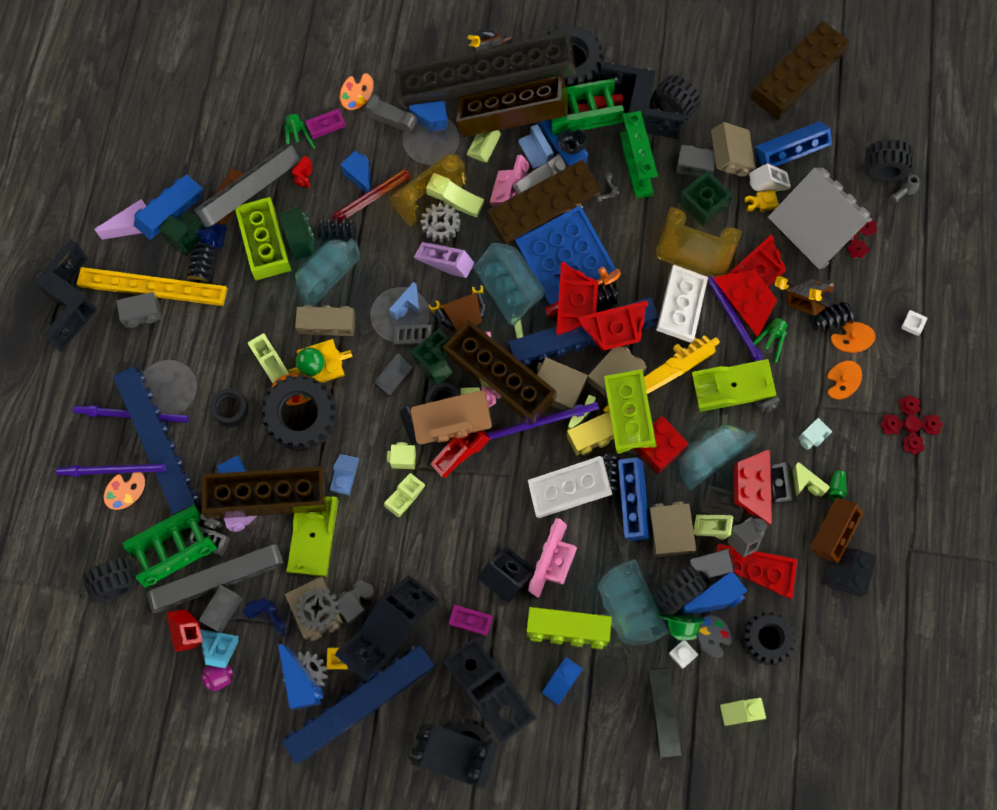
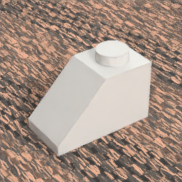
[749,164,791,192]

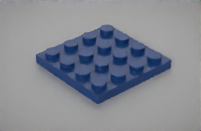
[515,205,616,305]

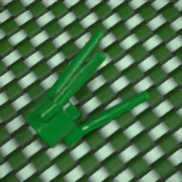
[284,114,315,149]
[753,318,788,363]

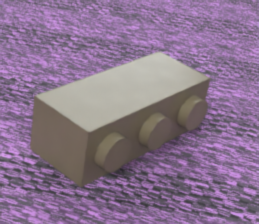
[295,305,356,336]

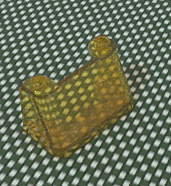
[391,154,466,226]
[656,207,742,278]

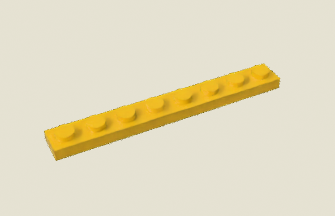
[77,267,227,306]

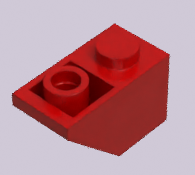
[166,609,203,652]

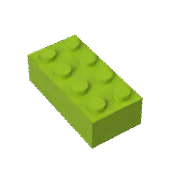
[235,197,292,280]
[526,607,612,649]

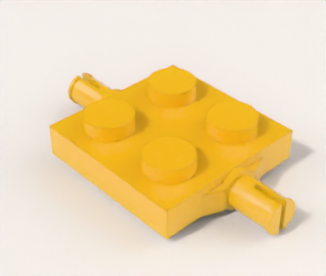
[289,339,353,383]

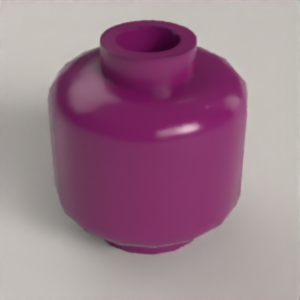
[201,664,233,692]

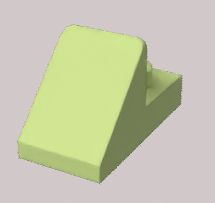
[792,462,830,497]
[694,515,733,540]
[720,698,766,726]

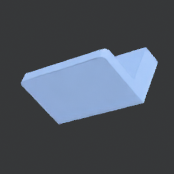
[519,124,554,170]

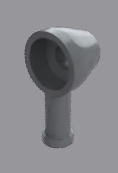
[890,175,920,203]

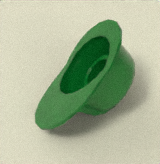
[657,614,705,640]

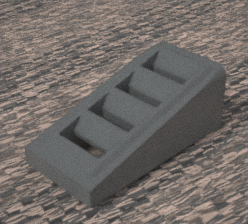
[393,325,432,346]
[186,526,230,557]

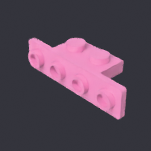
[490,155,529,206]
[528,518,577,598]

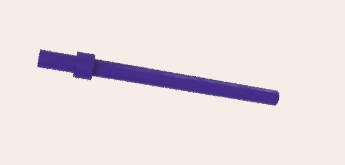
[707,276,763,362]
[486,402,599,440]
[73,405,189,423]
[56,464,166,477]

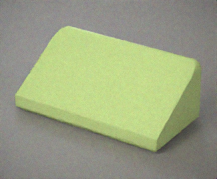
[467,130,501,162]

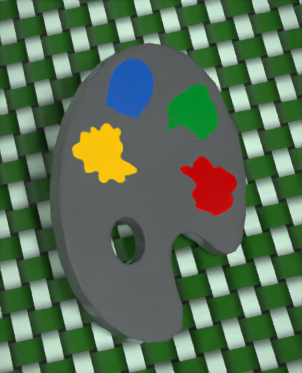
[697,615,732,658]

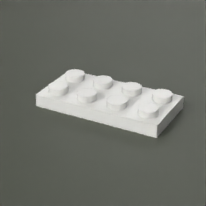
[656,265,708,343]
[528,456,612,518]

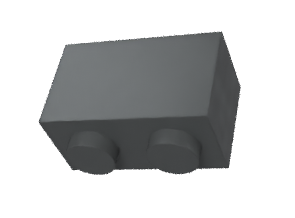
[676,145,716,179]
[116,292,162,328]
[199,585,243,633]

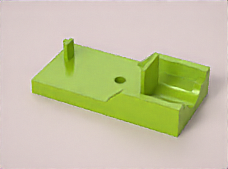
[692,359,776,412]
[604,369,656,454]
[287,496,339,577]

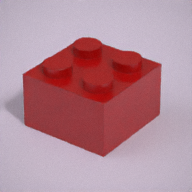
[633,416,689,474]

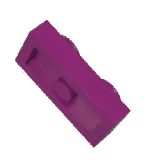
[306,109,346,139]
[449,605,493,636]

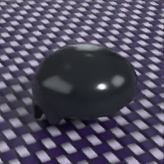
[558,128,587,155]

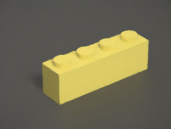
[566,409,633,456]

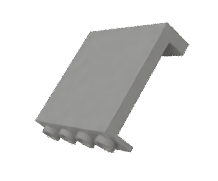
[768,167,872,269]

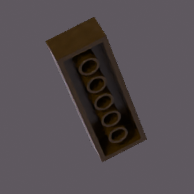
[751,20,850,120]
[456,75,568,137]
[485,159,601,248]
[443,320,557,426]
[202,466,326,519]

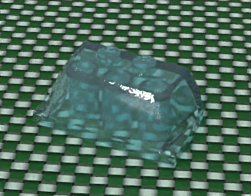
[294,238,361,307]
[473,243,545,325]
[678,424,757,491]
[598,559,669,646]

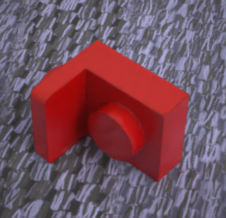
[292,156,313,189]

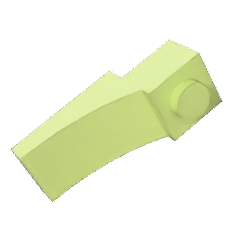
[426,173,484,217]
[247,333,289,383]

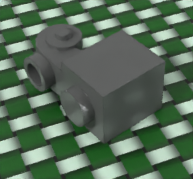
[727,517,767,558]
[336,580,375,625]

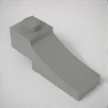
[512,154,567,194]

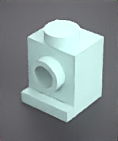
[798,418,832,450]

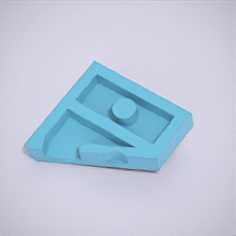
[200,630,238,668]

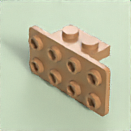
[411,390,492,445]

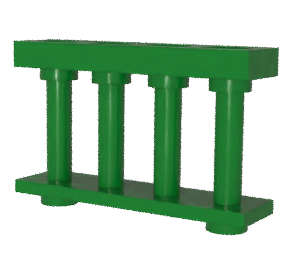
[551,78,624,136]
[619,111,658,199]
[122,505,217,588]

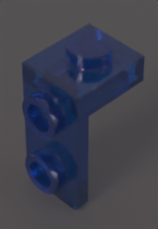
[196,224,227,249]
[243,598,286,637]

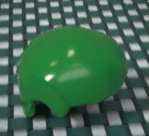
[295,347,325,376]

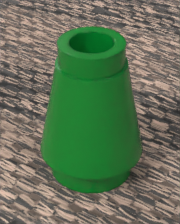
[827,470,847,501]

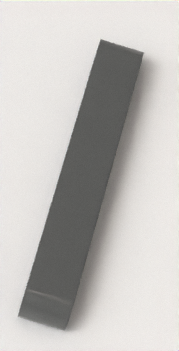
[195,144,300,227]
[146,545,284,613]

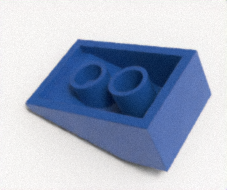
[679,571,747,616]
[278,644,323,709]

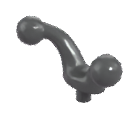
[595,173,620,202]

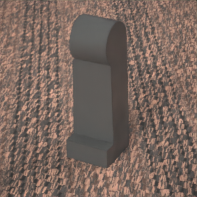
[365,94,418,133]

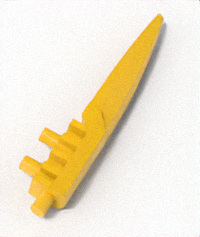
[603,335,720,412]

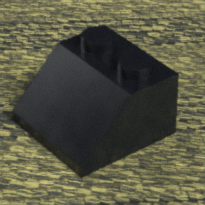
[478,546,536,604]
[822,548,877,597]

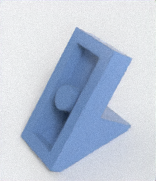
[389,282,420,320]
[330,454,359,496]

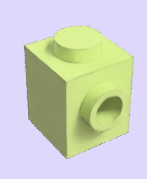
[387,442,416,469]

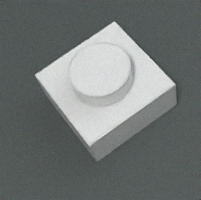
[901,310,927,336]
[669,640,698,669]

